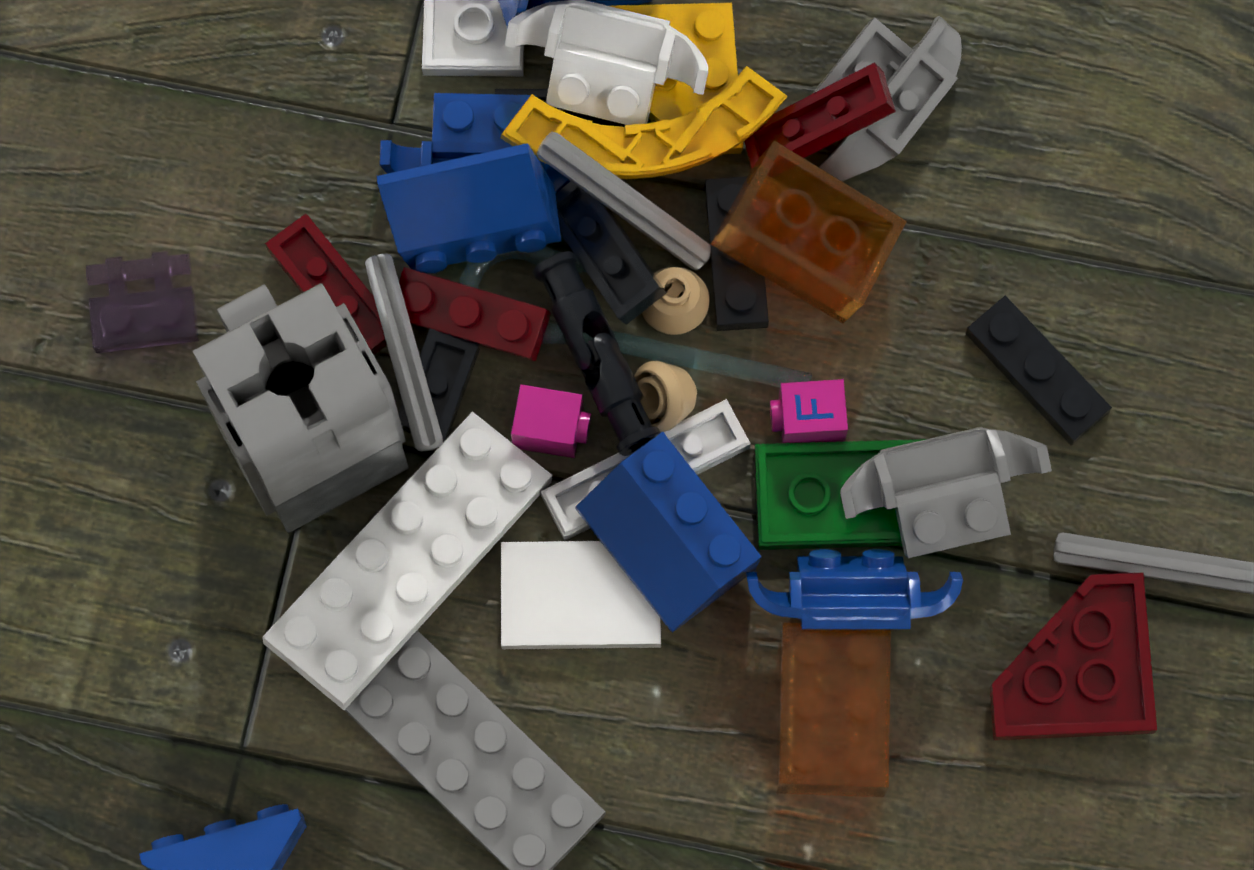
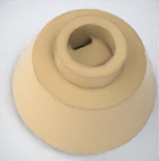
[642,267,710,335]
[634,361,697,432]

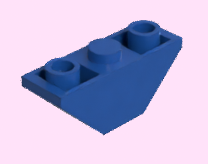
[139,804,307,870]

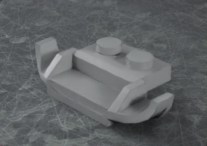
[812,16,962,184]
[840,427,1052,558]

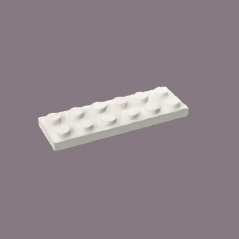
[262,412,552,710]

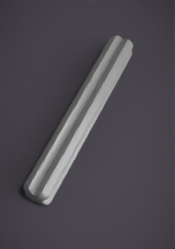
[537,132,711,270]
[365,253,443,451]
[1053,532,1254,594]

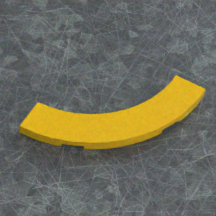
[501,66,788,179]

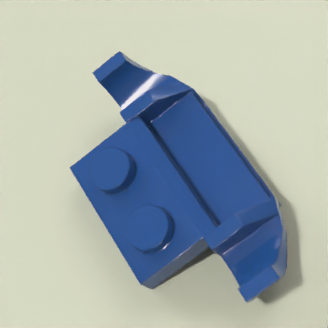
[380,93,570,193]
[746,549,963,629]

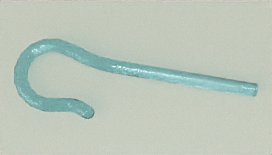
[459,247,812,387]

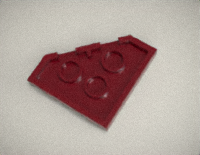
[990,573,1157,740]

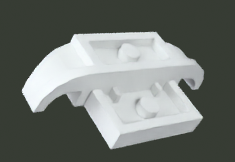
[504,0,708,125]

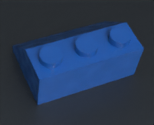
[377,143,561,273]
[575,432,762,633]

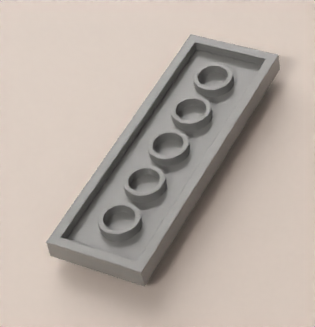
[345,630,606,870]

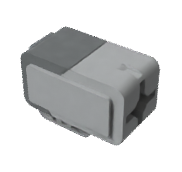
[193,283,408,533]

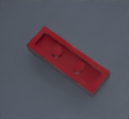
[744,62,896,179]
[265,213,387,355]
[399,267,552,362]

